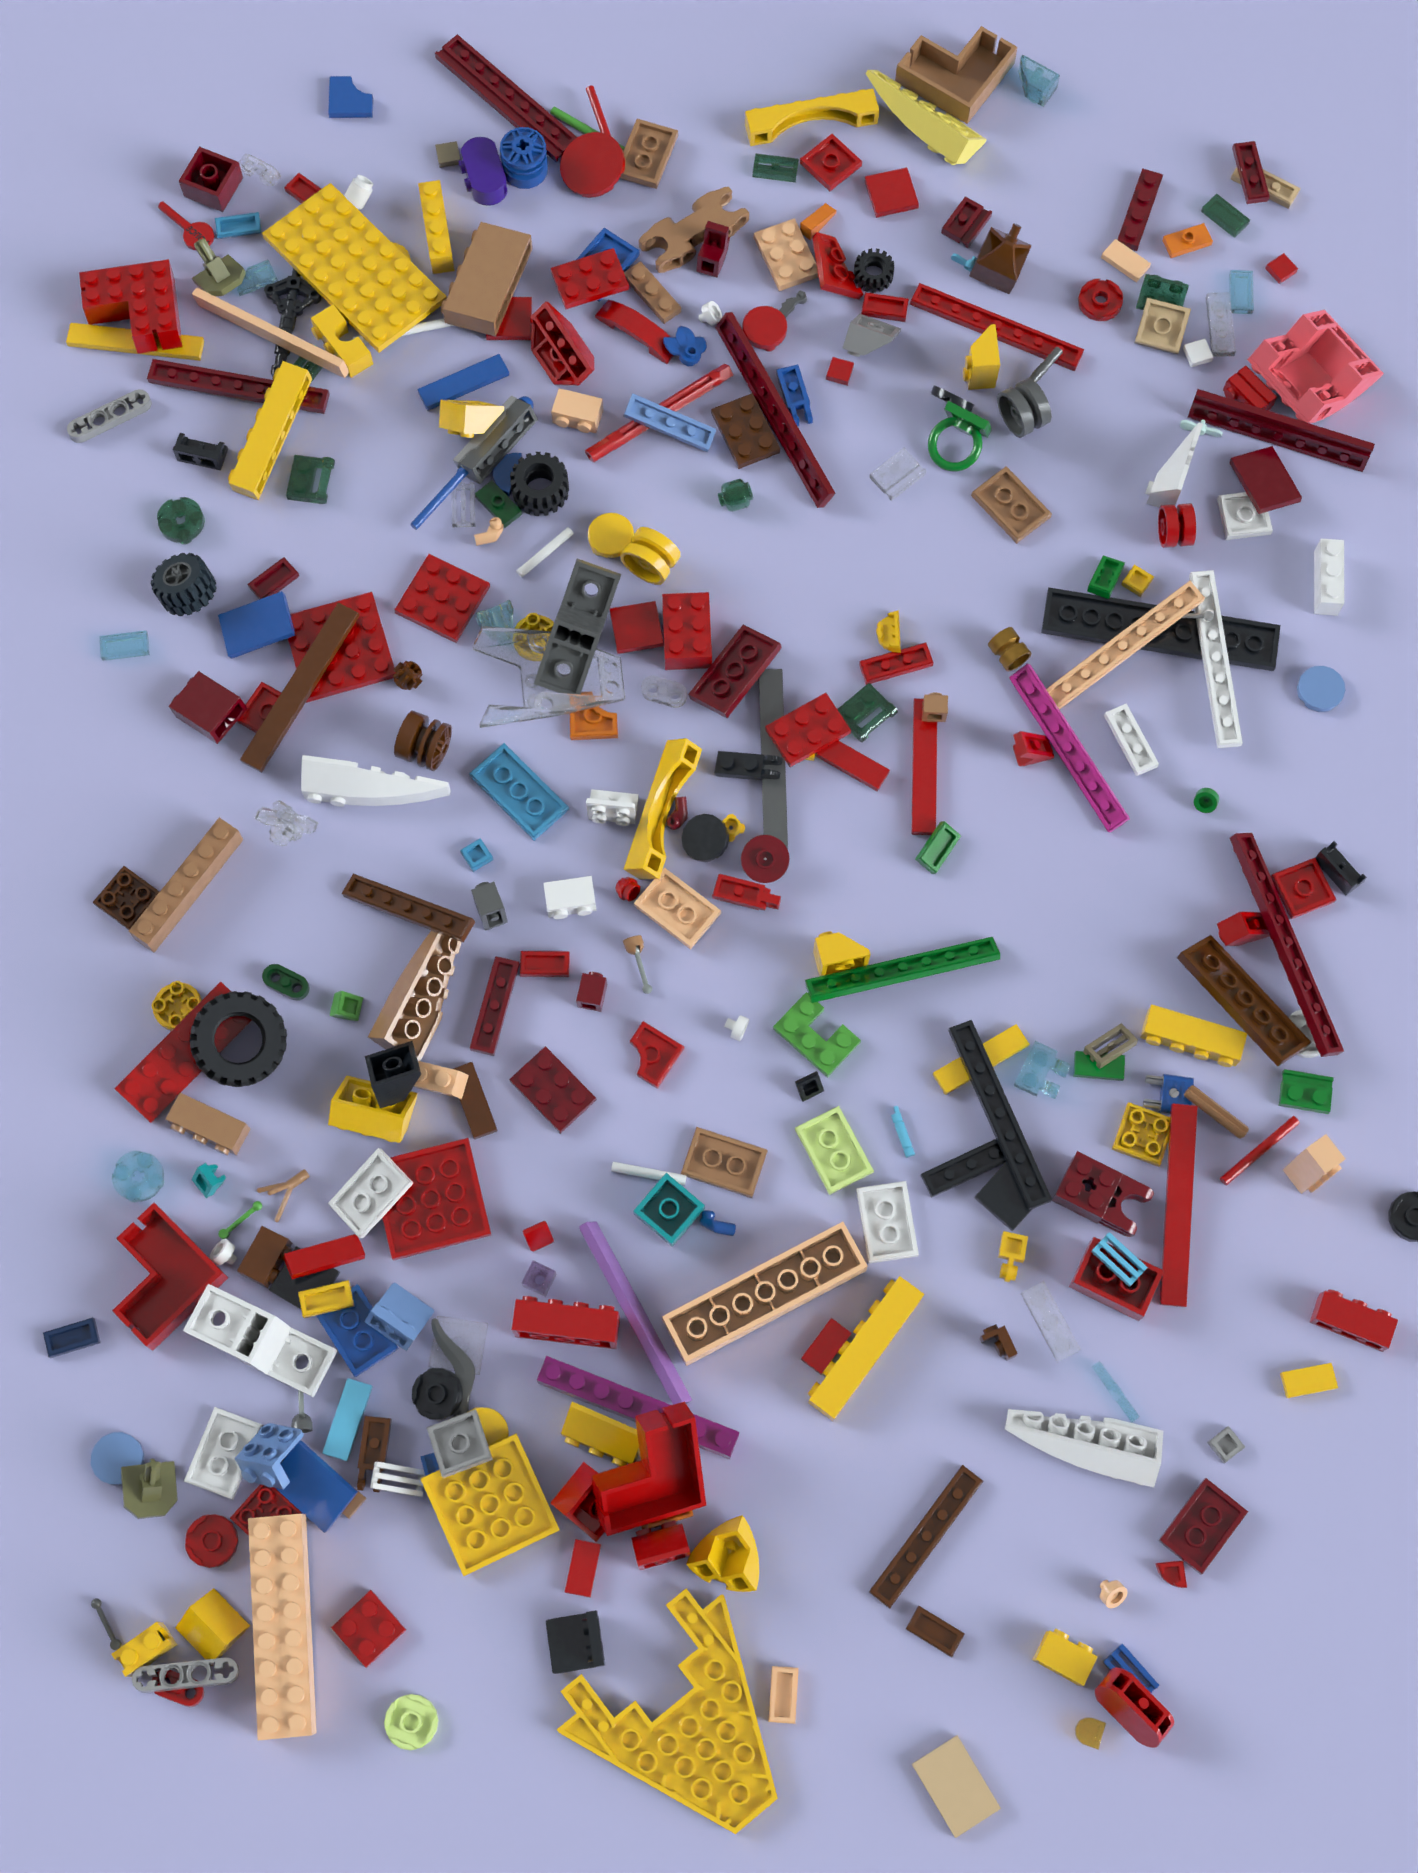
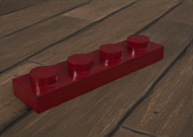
[1117,168,1163,251]
[470,956,520,1056]

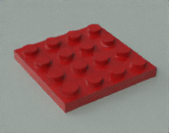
[288,592,396,703]
[383,1138,492,1261]

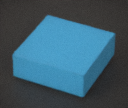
[460,838,494,872]

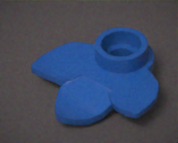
[663,326,707,366]

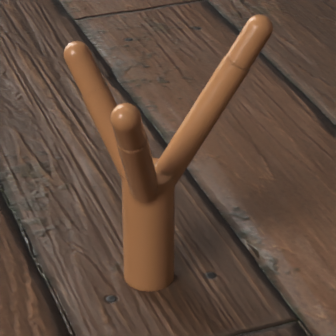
[257,1169,310,1222]

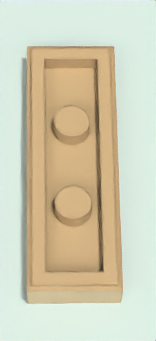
[1231,167,1301,209]

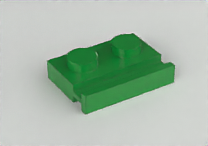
[1279,1069,1334,1114]

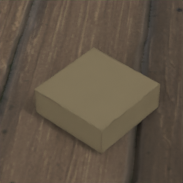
[435,141,460,168]

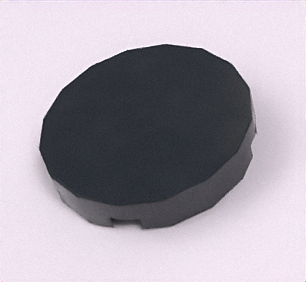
[931,385,974,412]
[681,814,729,862]
[1388,1191,1418,1242]
[412,1368,463,1420]

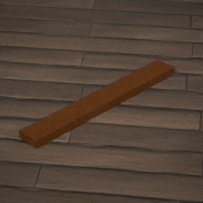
[240,603,360,773]

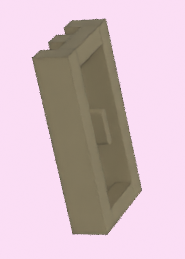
[1083,1023,1138,1069]

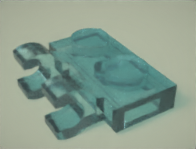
[1014,1041,1071,1099]

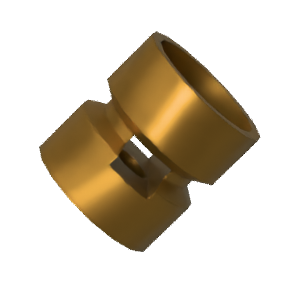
[988,627,1032,672]

